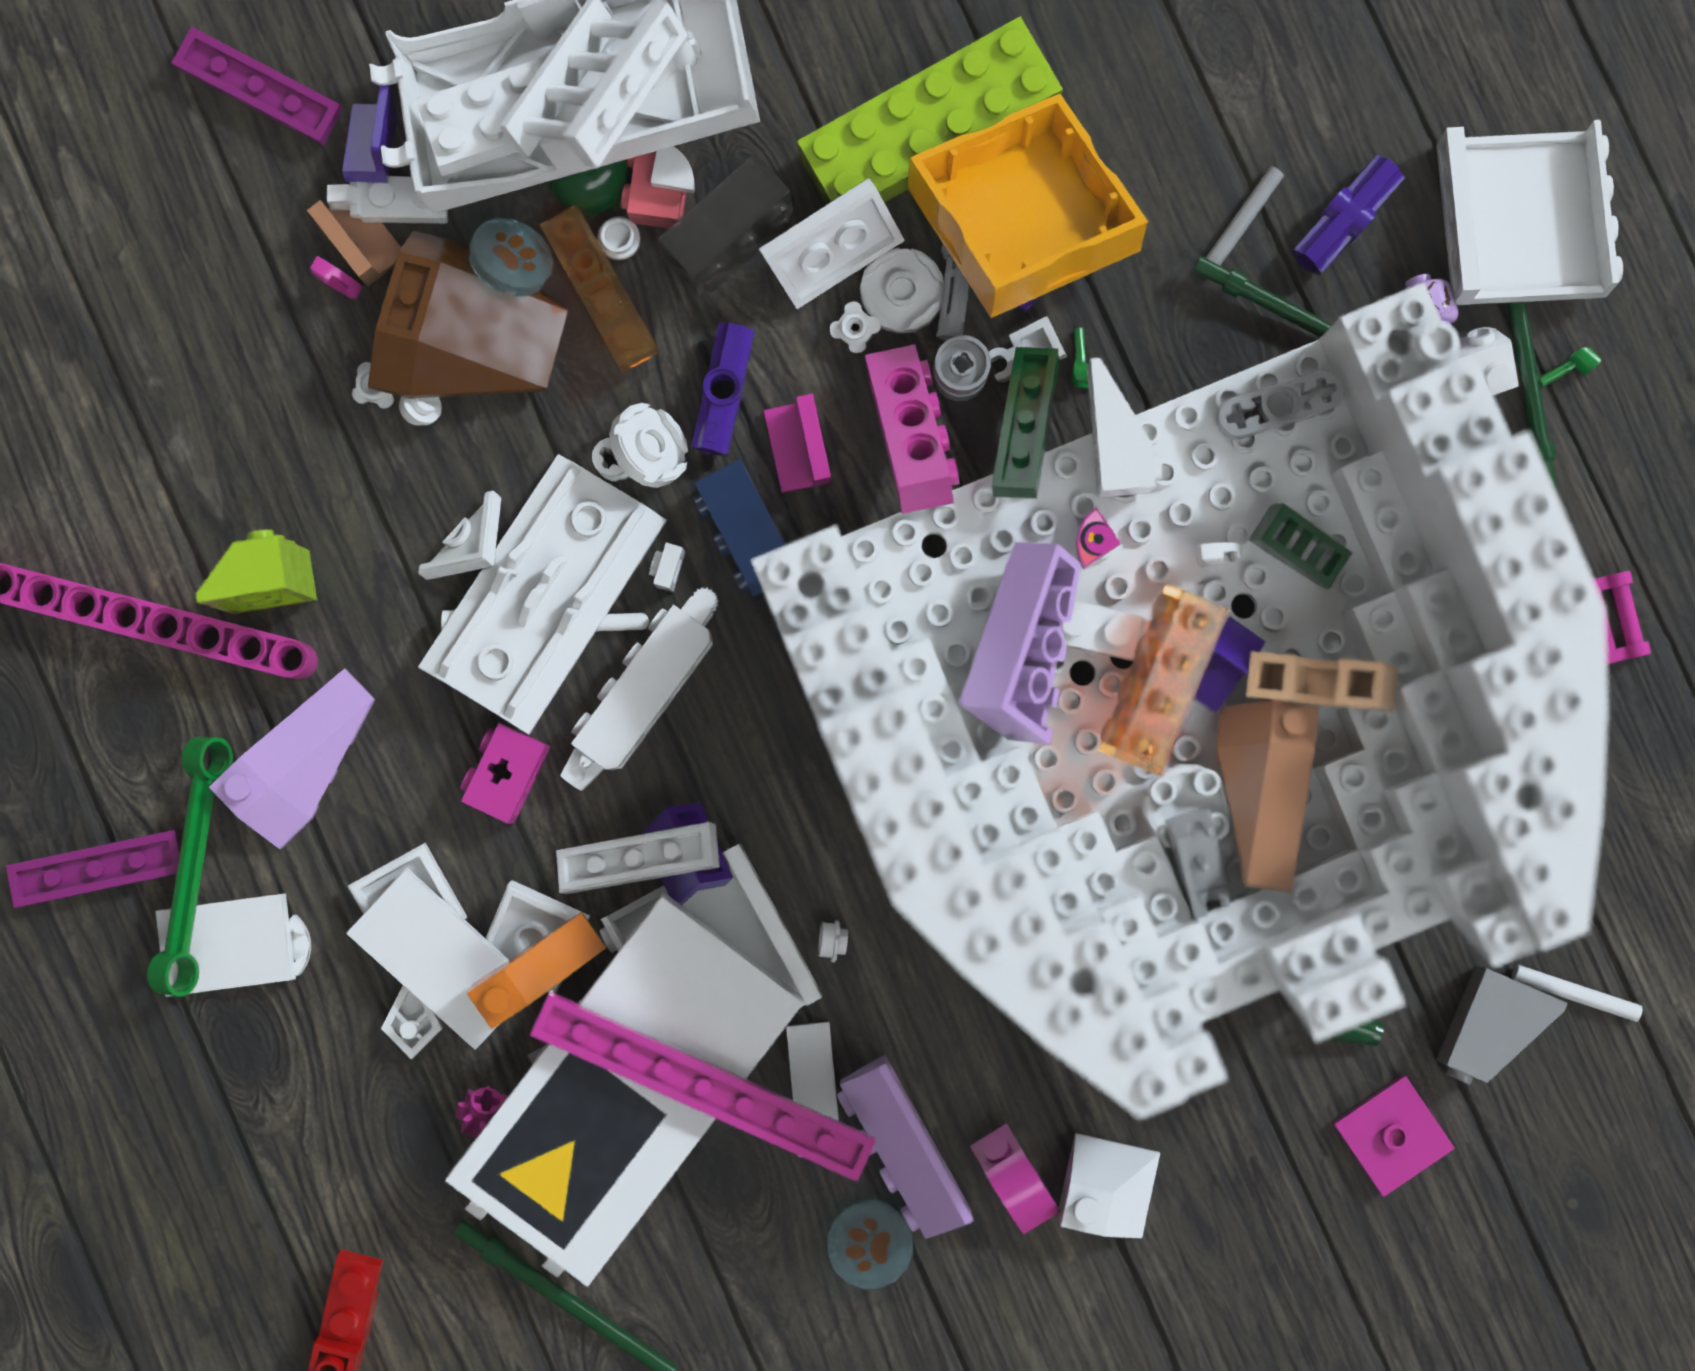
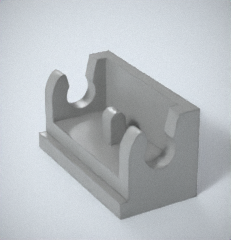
[1165,807,1230,919]

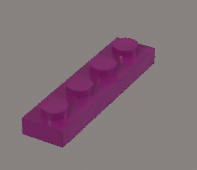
[171,26,343,146]
[6,830,182,908]

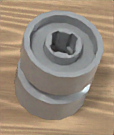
[933,335,991,401]

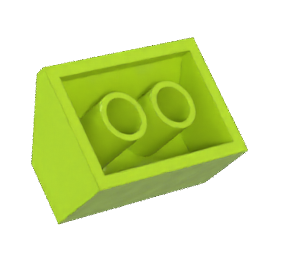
[196,530,317,614]

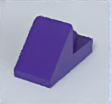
[1178,616,1266,714]

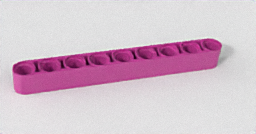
[0,563,318,680]

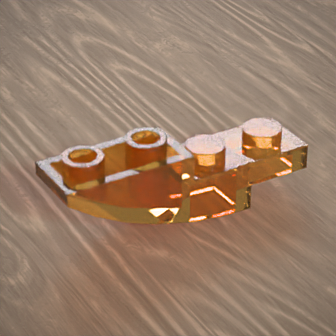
[539,206,660,373]

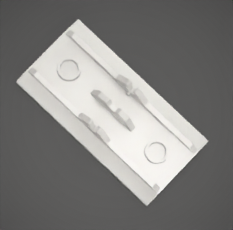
[418,455,666,735]

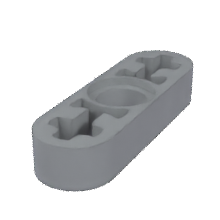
[1216,371,1344,439]

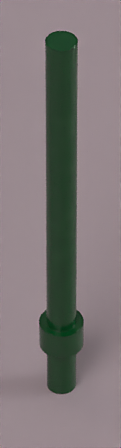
[1193,256,1333,338]
[1508,302,1558,493]
[453,1220,678,1371]

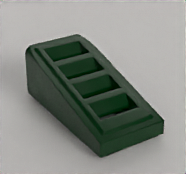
[1249,503,1352,590]

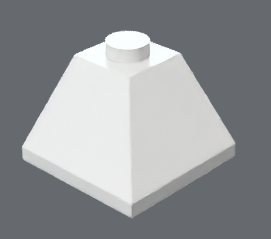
[1057,1133,1160,1238]

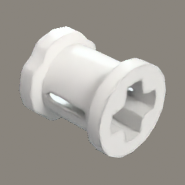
[592,438,629,482]

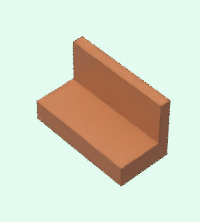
[307,200,401,286]

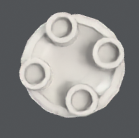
[1144,764,1232,849]

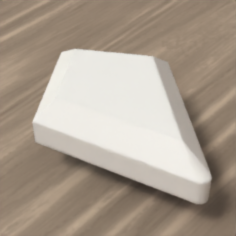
[381,985,444,1059]

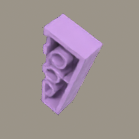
[959,542,1081,745]

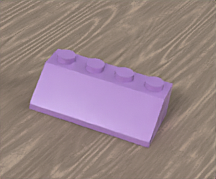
[837,1055,974,1239]

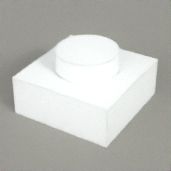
[649,542,686,592]

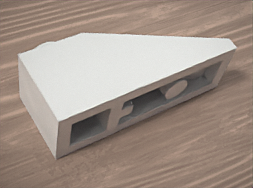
[1087,358,1162,497]

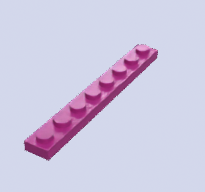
[530,992,876,1181]

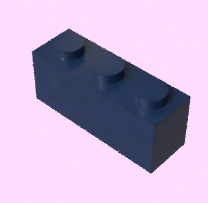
[692,459,786,600]

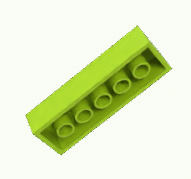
[797,16,1063,205]

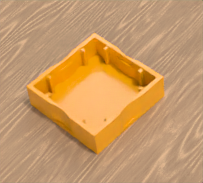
[907,93,1148,318]

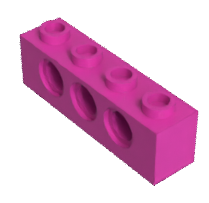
[865,344,959,514]

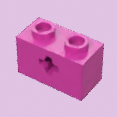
[460,723,551,824]

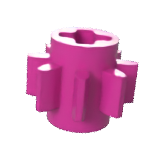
[455,1086,507,1139]

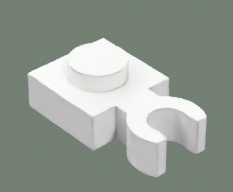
[988,316,1067,382]

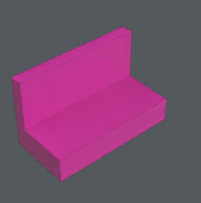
[764,393,832,494]

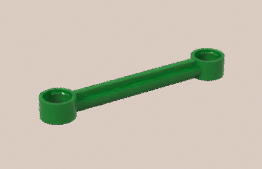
[147,736,233,997]

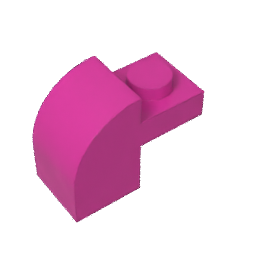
[970,1123,1061,1234]

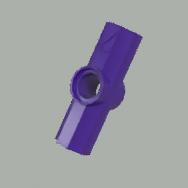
[1291,154,1405,276]
[691,323,755,457]

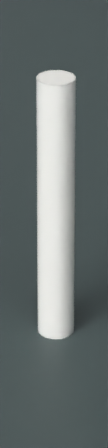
[1512,964,1643,1022]

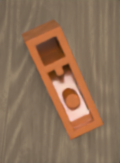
[466,912,606,1030]

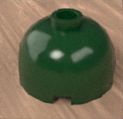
[548,159,632,216]

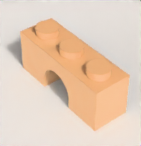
[1246,652,1399,713]

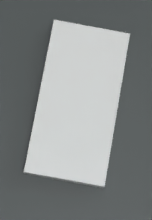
[346,868,509,1050]

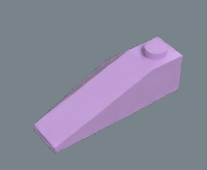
[209,669,376,849]

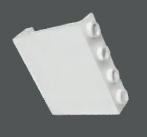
[1436,120,1623,305]
[600,844,822,1007]

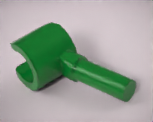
[1071,328,1089,389]
[1539,347,1601,387]

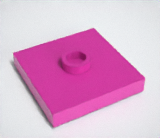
[1331,1074,1455,1197]

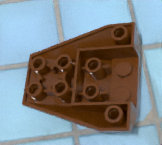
[368,231,568,399]

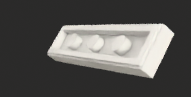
[556,822,719,894]

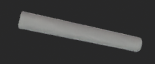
[1206,166,1284,266]

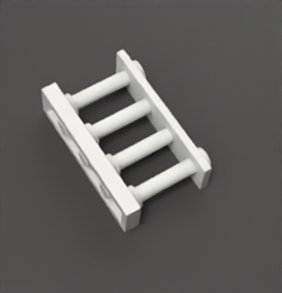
[500,0,688,168]

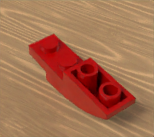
[308,1249,384,1371]

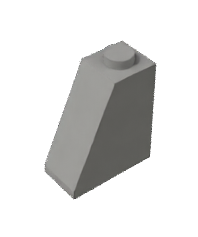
[1436,966,1568,1085]

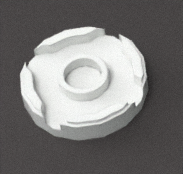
[860,248,944,334]
[609,403,688,488]

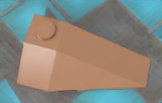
[1215,700,1319,894]

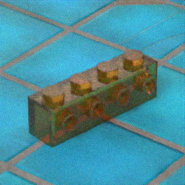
[1099,585,1230,776]

